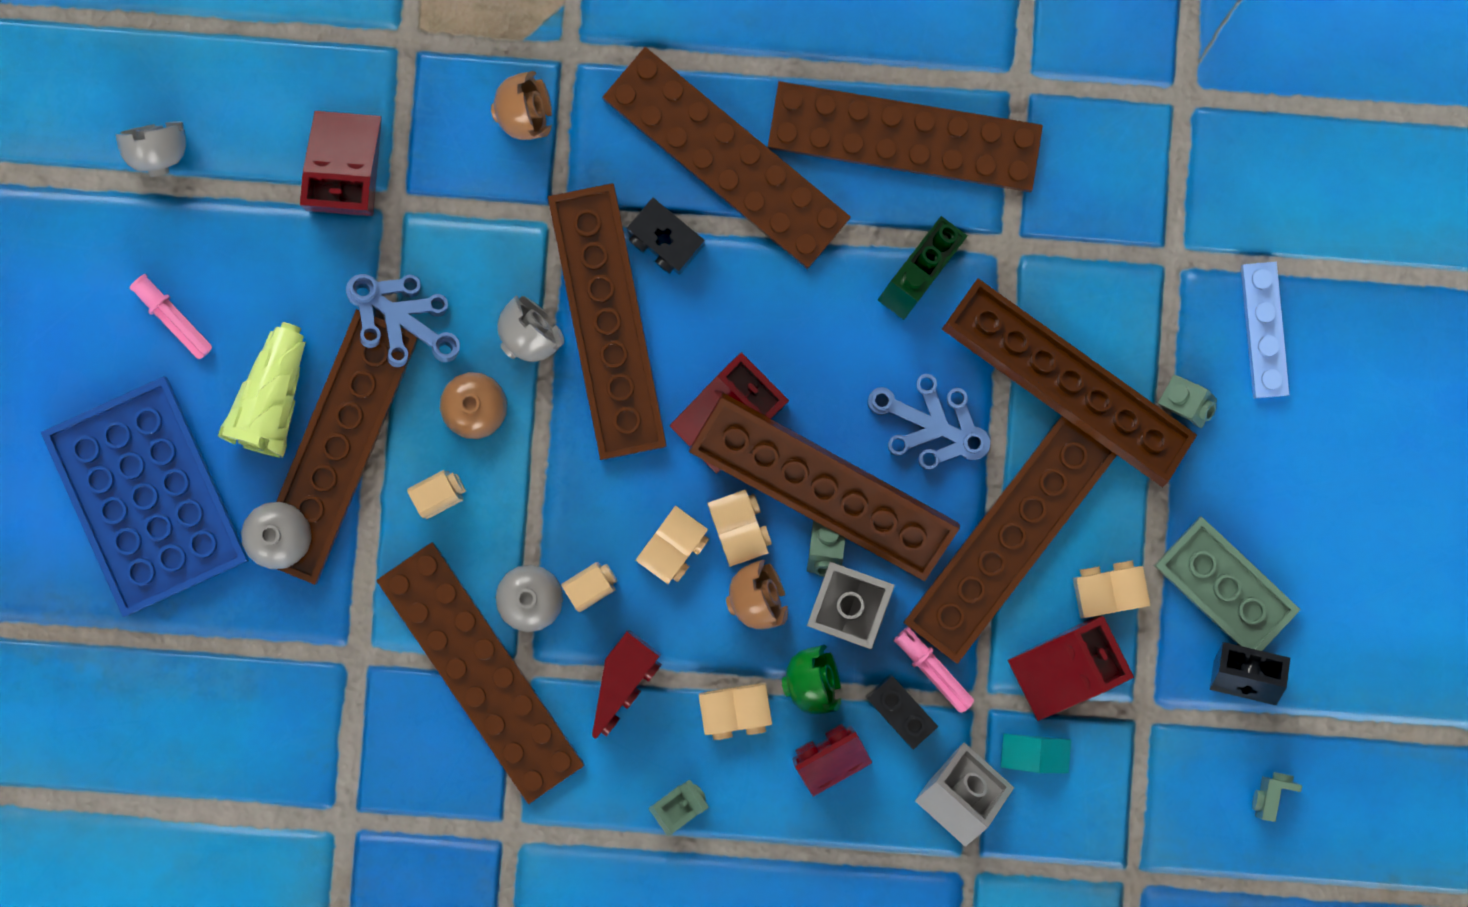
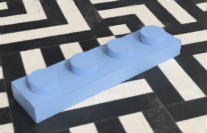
[1241,261,1290,399]

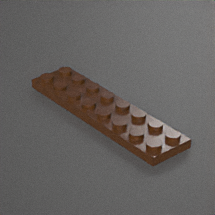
[602,47,851,270]
[768,81,1043,192]
[548,183,667,460]
[942,278,1197,488]
[276,309,419,585]
[689,393,960,581]
[903,415,1117,664]
[376,542,585,804]

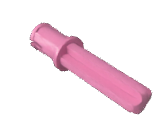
[129,274,212,359]
[893,627,974,713]

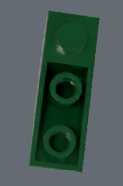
[878,216,967,320]

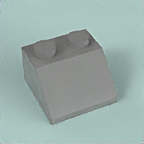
[807,562,895,650]
[915,742,1014,847]

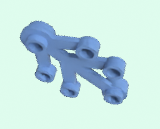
[346,274,460,367]
[867,374,990,470]

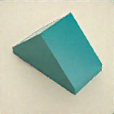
[1000,733,1071,773]

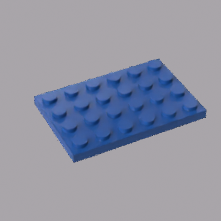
[41,376,249,617]

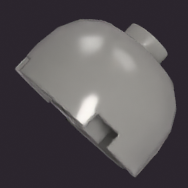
[115,121,186,177]
[497,295,564,362]
[241,502,311,569]
[495,565,563,632]

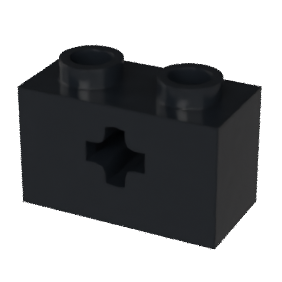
[627,198,705,275]
[1210,642,1290,705]
[865,674,938,749]

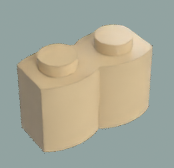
[407,470,466,519]
[707,489,772,567]
[635,505,709,584]
[1073,560,1150,618]
[561,562,618,612]
[699,683,772,740]

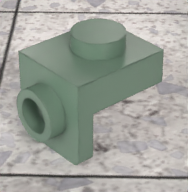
[1158,374,1217,428]
[806,520,845,577]
[1252,772,1302,822]
[648,780,709,836]

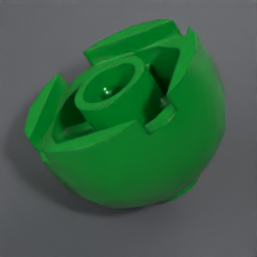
[782,645,841,714]

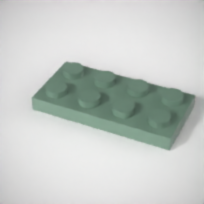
[1153,516,1301,651]

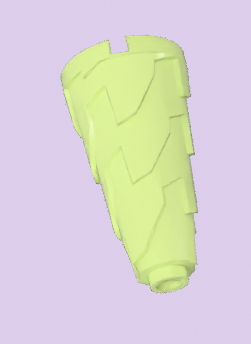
[218,322,306,458]

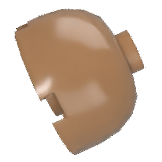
[491,71,552,140]
[439,372,508,439]
[726,560,788,630]

